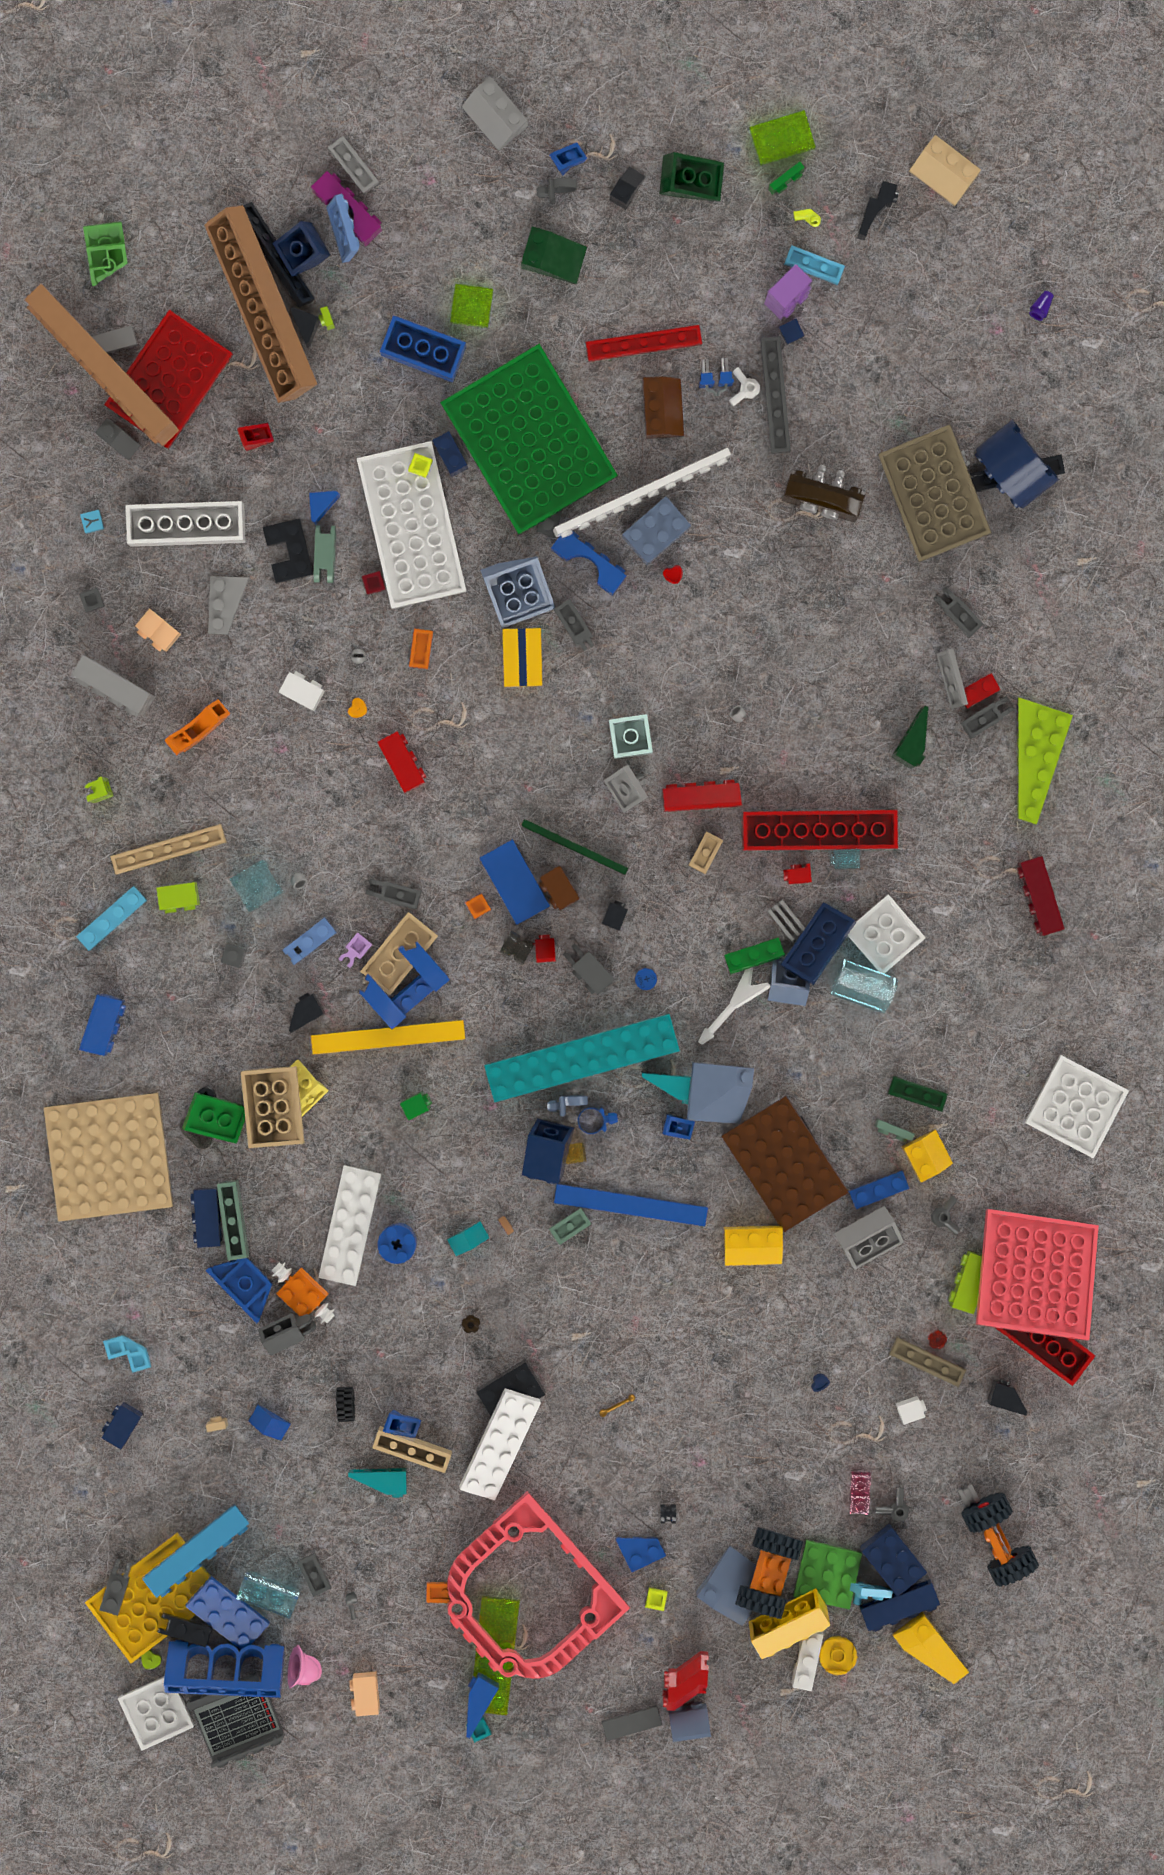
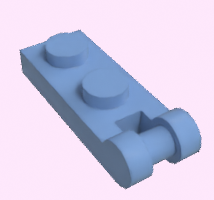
[282,917,337,965]

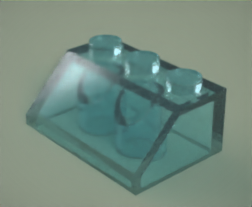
[830,960,898,1014]
[236,1570,301,1619]

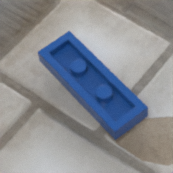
[849,1170,909,1209]

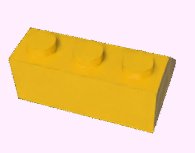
[724,1226,783,1266]

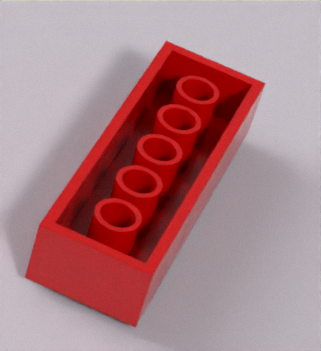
[994,1327,1096,1386]

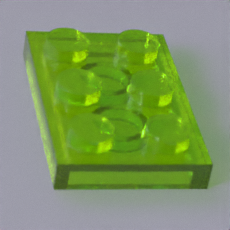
[749,110,816,166]

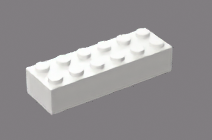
[126,501,246,547]

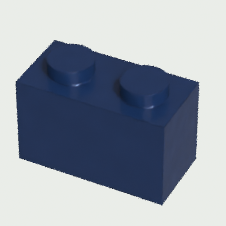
[432,431,468,477]
[102,1402,143,1450]

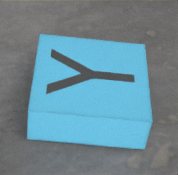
[80,510,105,534]

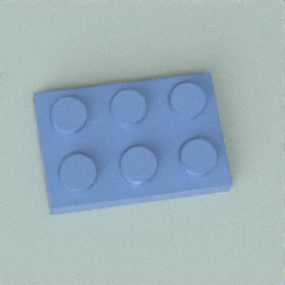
[326,194,359,263]

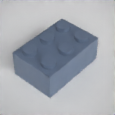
[622,496,691,566]

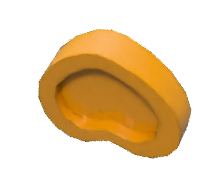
[348,698,367,718]

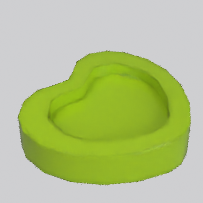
[141,1650,162,1669]

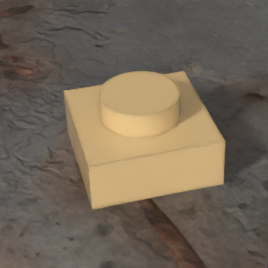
[206,1416,228,1432]

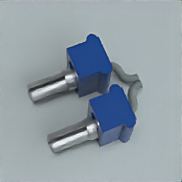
[699,358,734,396]

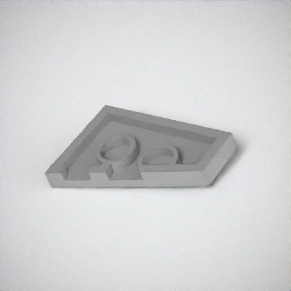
[208,576,249,635]

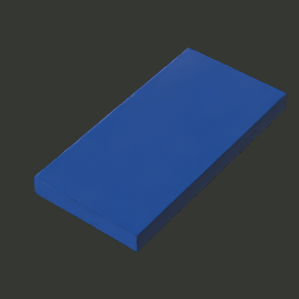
[480,839,550,925]

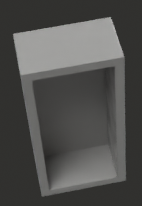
[71,655,155,717]

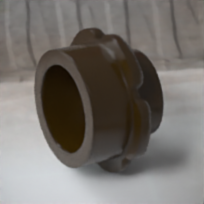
[461,1315,480,1334]

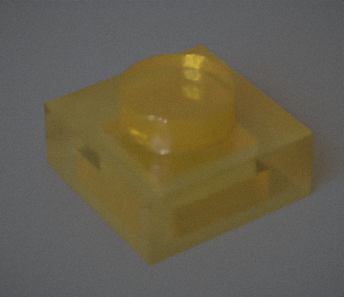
[566,1143,587,1164]

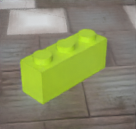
[948,1251,982,1315]

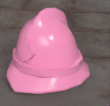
[288,1645,322,1688]

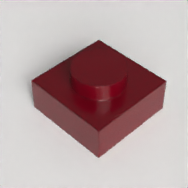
[362,571,386,595]

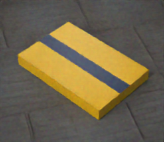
[503,628,542,687]

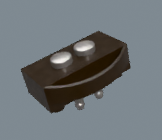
[782,465,865,523]

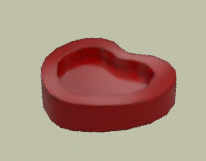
[663,565,683,584]

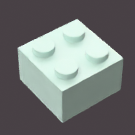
[609,714,653,759]

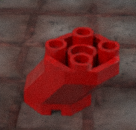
[662,1651,709,1711]

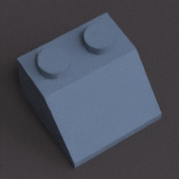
[768,958,810,1006]
[669,1702,711,1742]

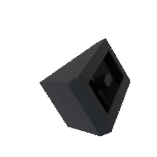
[290,307,320,348]

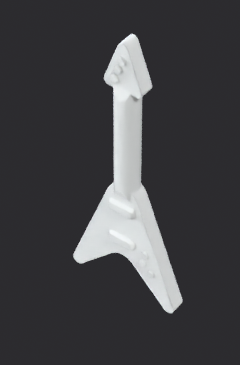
[698,967,771,1045]

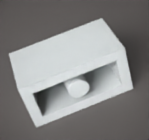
[279,671,325,711]

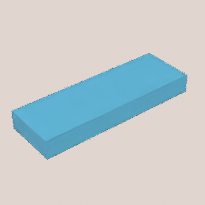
[784,245,845,285]

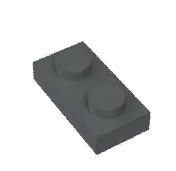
[297,1553,331,1597]

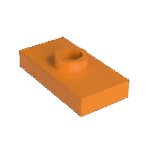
[409,628,433,670]

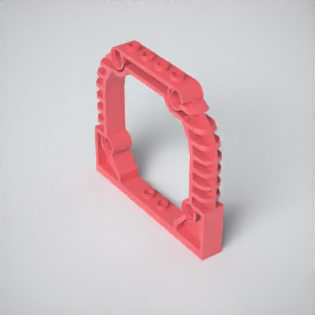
[447,1491,630,1679]

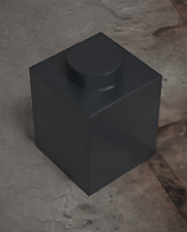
[602,900,628,931]

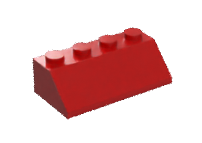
[662,780,742,812]

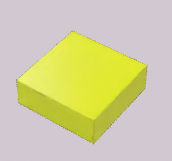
[408,453,433,478]
[645,1587,668,1611]

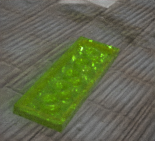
[473,1596,520,1716]

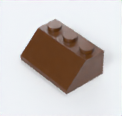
[642,376,684,439]

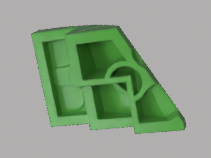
[83,221,128,286]

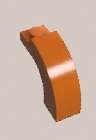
[164,699,230,755]

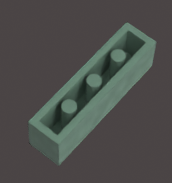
[217,1180,249,1261]

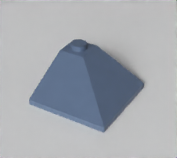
[480,556,555,628]
[687,1062,754,1124]
[696,1546,756,1626]

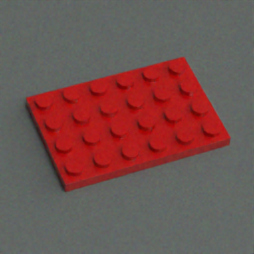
[104,310,234,450]

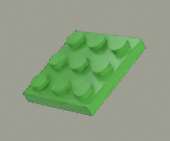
[793,1540,862,1610]

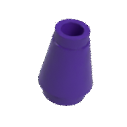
[1029,291,1054,321]

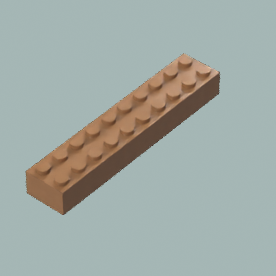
[204,205,317,403]
[24,284,179,446]

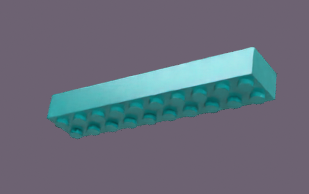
[484,1013,680,1103]

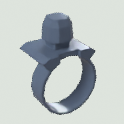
[547,1095,588,1116]

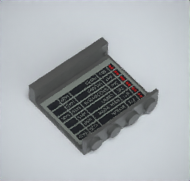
[186,1671,285,1768]

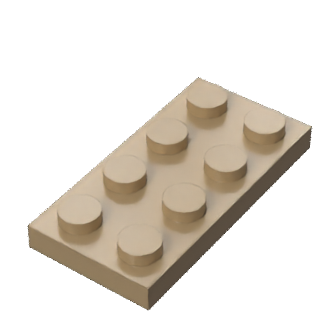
[360,912,438,995]

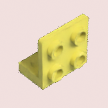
[290,1060,328,1116]

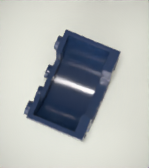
[974,419,1060,509]

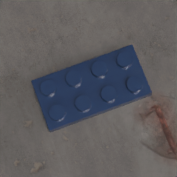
[781,902,856,985]

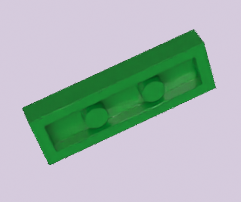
[724,937,785,974]

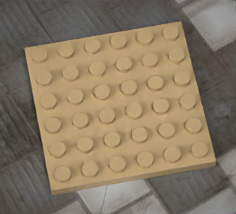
[44,1093,173,1222]

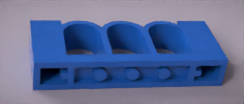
[163,1640,285,1698]

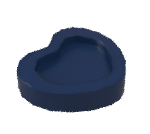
[811,1374,830,1392]

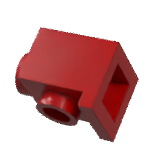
[783,863,812,885]

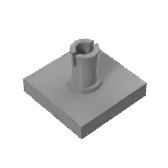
[604,765,648,813]

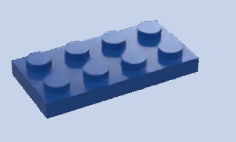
[186,1576,270,1650]

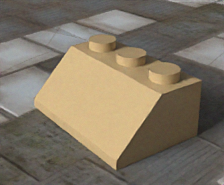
[909,135,981,206]

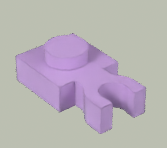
[339,932,373,968]

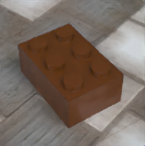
[539,865,580,910]

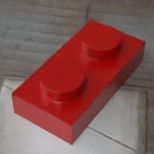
[964,673,1001,709]

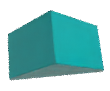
[447,1221,490,1256]

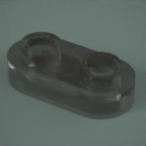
[180,1117,213,1149]

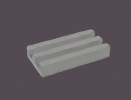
[767,899,805,941]

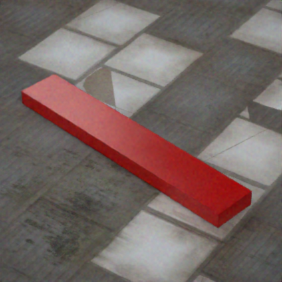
[586,325,702,362]

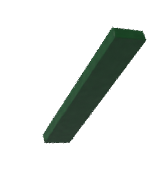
[522,819,629,875]

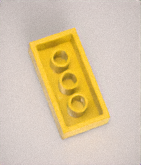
[749,1589,830,1659]

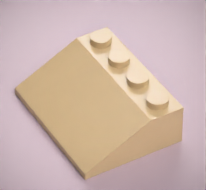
[241,1066,305,1148]

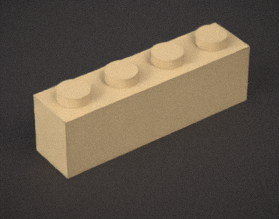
[372,1426,452,1473]

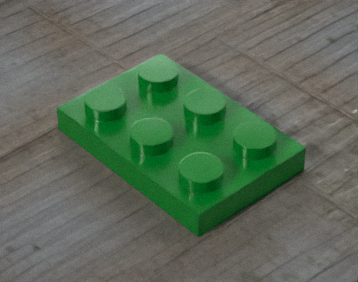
[182,1092,245,1144]

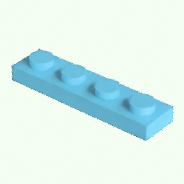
[76,886,147,951]

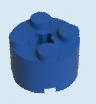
[377,1223,417,1264]

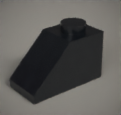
[609,166,646,210]
[289,993,325,1033]
[987,1379,1028,1416]

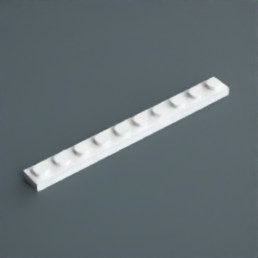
[553,448,731,538]

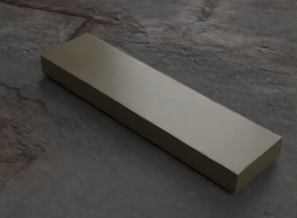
[889,1337,966,1387]

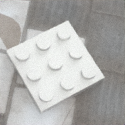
[848,894,925,975]
[118,1676,195,1751]

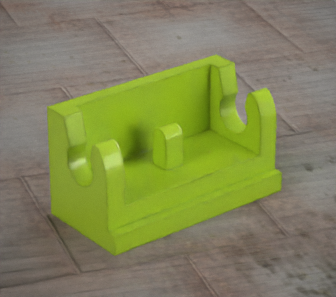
[85,776,114,803]

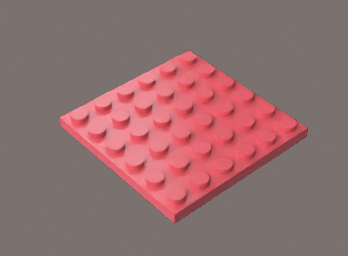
[976,1209,1099,1341]

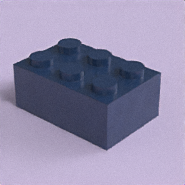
[859,1523,927,1597]

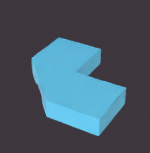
[103,1335,151,1373]

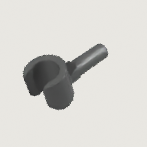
[346,1591,358,1620]

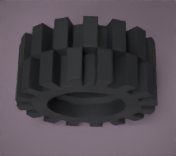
[336,1386,355,1422]

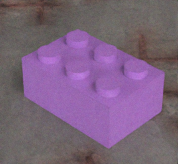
[764,264,812,320]

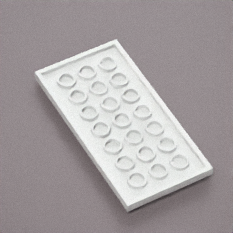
[357,441,467,609]

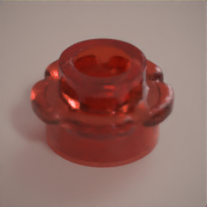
[928,1330,947,1349]

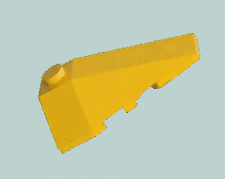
[892,1611,969,1684]

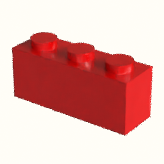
[377,731,426,794]

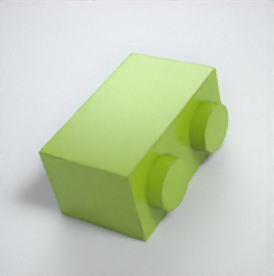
[156,882,200,914]

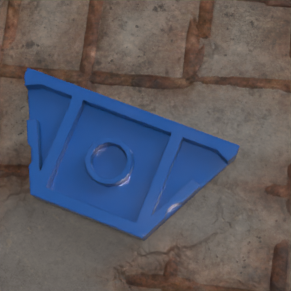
[206,1257,273,1324]

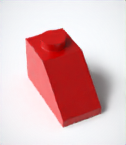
[535,934,556,963]

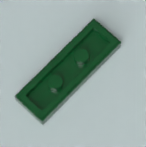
[887,1076,948,1112]

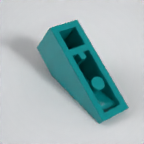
[642,1072,691,1104]
[348,1468,408,1498]

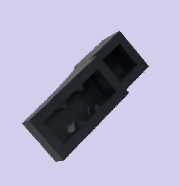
[857,181,899,241]

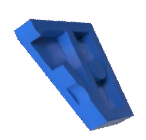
[616,1537,666,1572]

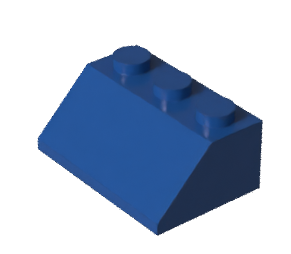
[79,993,126,1056]

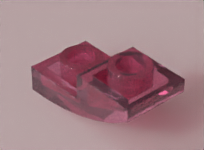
[849,1472,871,1514]

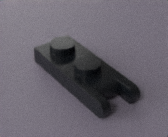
[157,1613,213,1647]

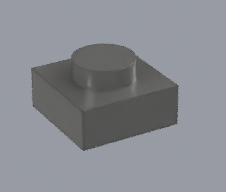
[79,588,105,613]

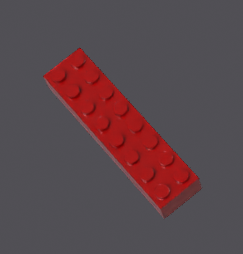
[742,810,898,851]

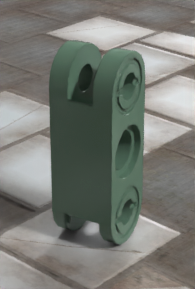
[313,525,336,583]

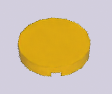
[819,1636,857,1675]

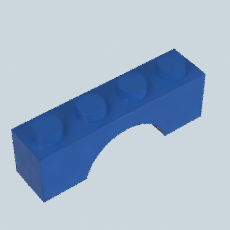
[551,531,626,596]

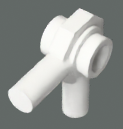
[729,367,760,406]

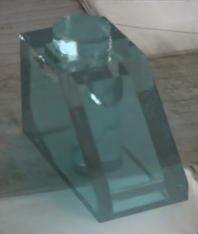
[830,849,860,869]

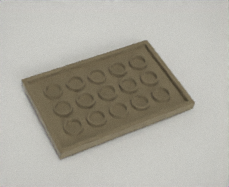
[878,424,992,562]

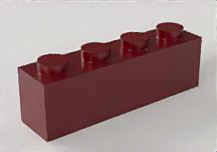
[1016,856,1065,936]

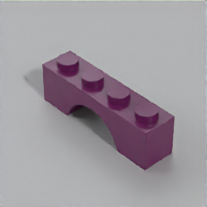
[311,171,382,247]

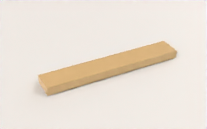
[110,824,227,875]

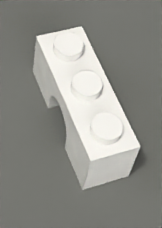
[791,1632,823,1691]

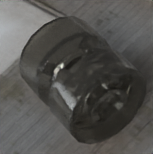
[500,930,535,965]

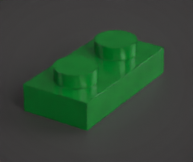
[768,162,805,195]

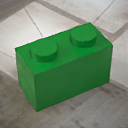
[400,1091,432,1121]

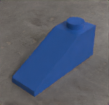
[466,1672,499,1739]

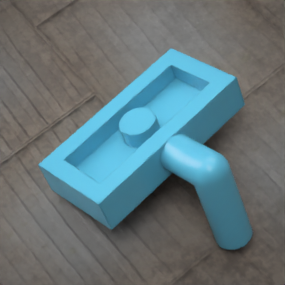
[850,1581,893,1605]

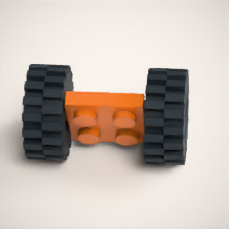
[961,1492,1039,1587]
[735,1527,804,1619]

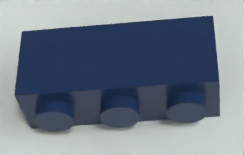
[191,1187,223,1248]

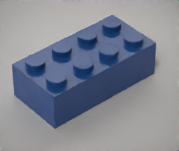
[380,315,467,383]

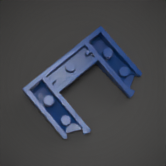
[359,942,450,1029]

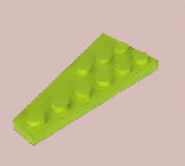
[1017,697,1073,825]

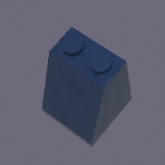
[522,1118,574,1185]

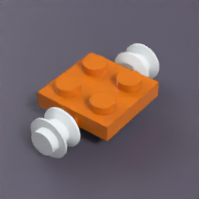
[271,1262,335,1324]

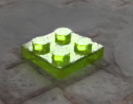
[450,283,494,328]

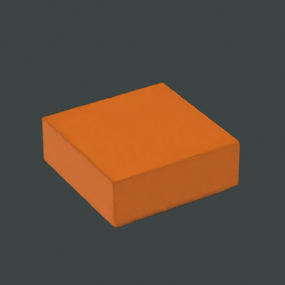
[465,893,491,919]

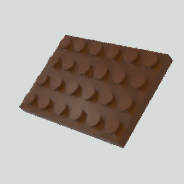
[721,1095,849,1232]

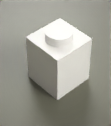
[895,1396,927,1425]

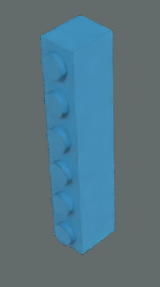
[142,1504,249,1598]

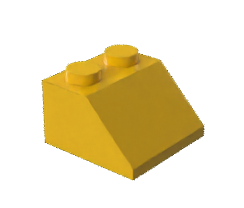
[901,1129,953,1183]

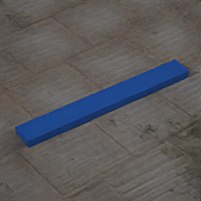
[554,1184,708,1227]

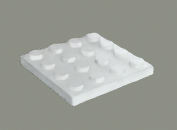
[1025,1055,1129,1159]

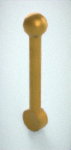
[599,1394,636,1417]

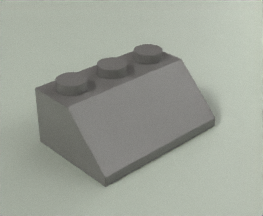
[462,76,528,151]
[835,1206,904,1270]

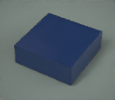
[779,319,805,345]

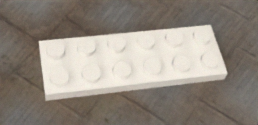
[318,1165,382,1286]
[459,1389,541,1500]

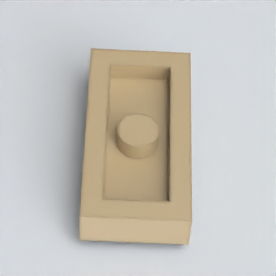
[688,831,723,874]

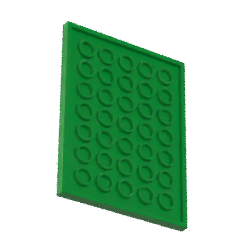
[440,344,618,535]

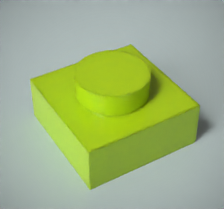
[318,306,335,330]

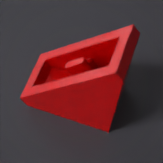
[237,423,274,451]

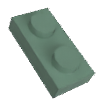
[874,1119,915,1142]
[549,1208,591,1245]

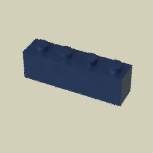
[859,1579,940,1632]

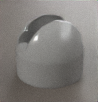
[351,648,367,664]
[729,705,746,722]
[290,872,307,889]

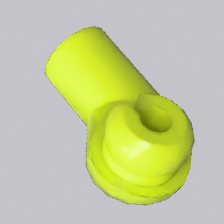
[793,209,821,227]

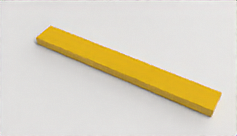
[311,1020,465,1054]

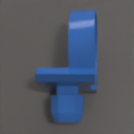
[578,1106,618,1134]

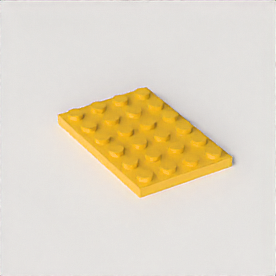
[85,1532,210,1663]

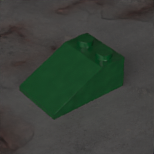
[659,152,724,202]
[521,226,587,285]
[891,705,929,769]

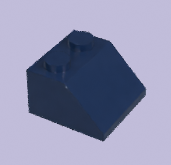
[273,221,331,276]

